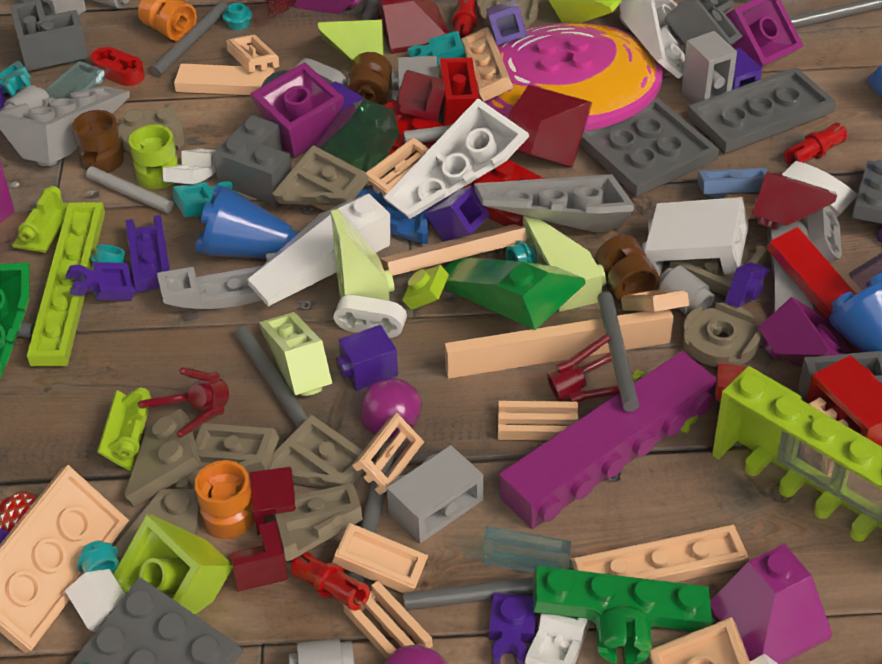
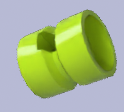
[128,125,178,189]

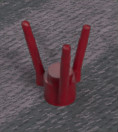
[547,334,619,402]
[138,367,229,438]

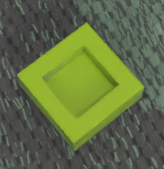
[402,265,449,310]

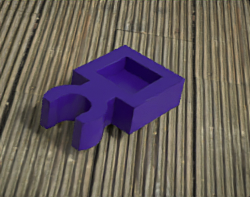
[65,262,135,301]
[725,262,770,308]
[489,593,536,664]

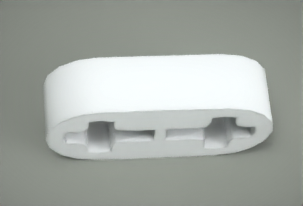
[334,295,407,338]

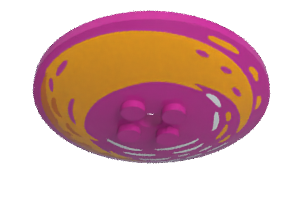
[478,22,663,131]

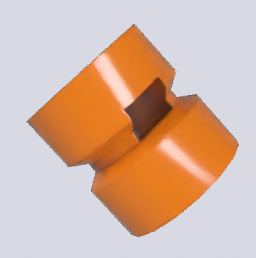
[138,0,197,41]
[195,460,255,539]

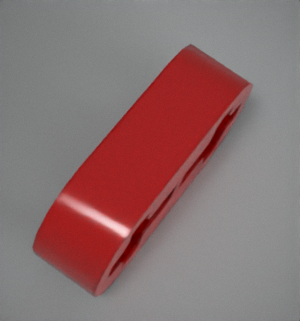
[90,47,145,86]

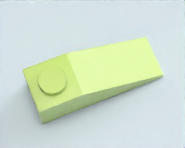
[331,209,394,314]
[523,215,606,312]
[259,312,332,396]

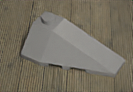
[0,86,130,166]
[475,174,634,232]

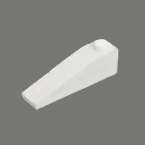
[619,0,686,78]
[384,99,529,219]
[248,194,390,306]

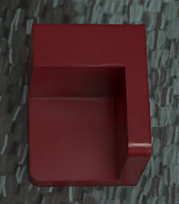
[397,70,446,121]
[250,467,296,535]
[230,521,288,592]

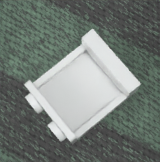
[642,197,749,276]

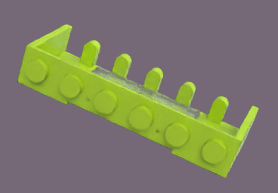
[712,366,882,541]

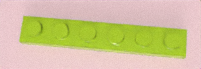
[27,202,105,366]

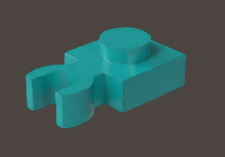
[408,31,466,66]
[0,60,31,96]
[173,181,238,217]

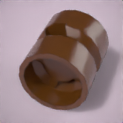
[346,52,392,113]
[72,110,124,173]
[595,234,659,302]

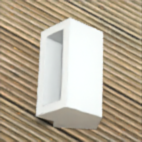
[65,569,126,633]

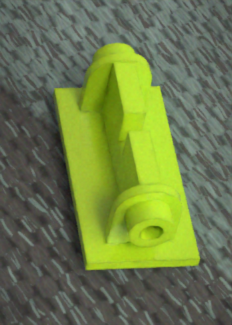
[12,186,68,253]
[97,387,152,471]

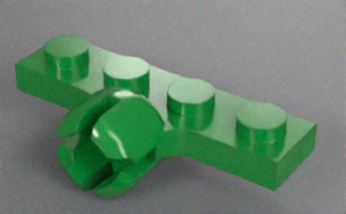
[533,565,712,664]

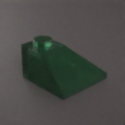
[316,99,400,172]

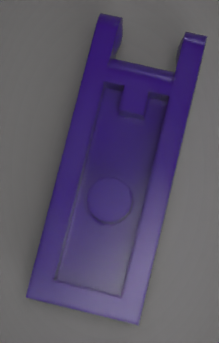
[126,214,170,292]

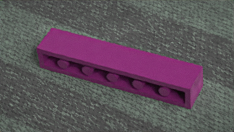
[499,351,716,529]

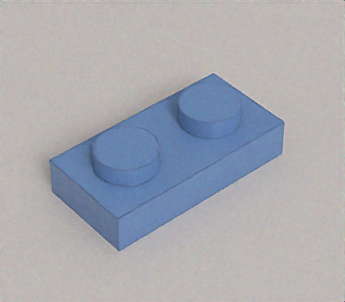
[698,168,769,198]

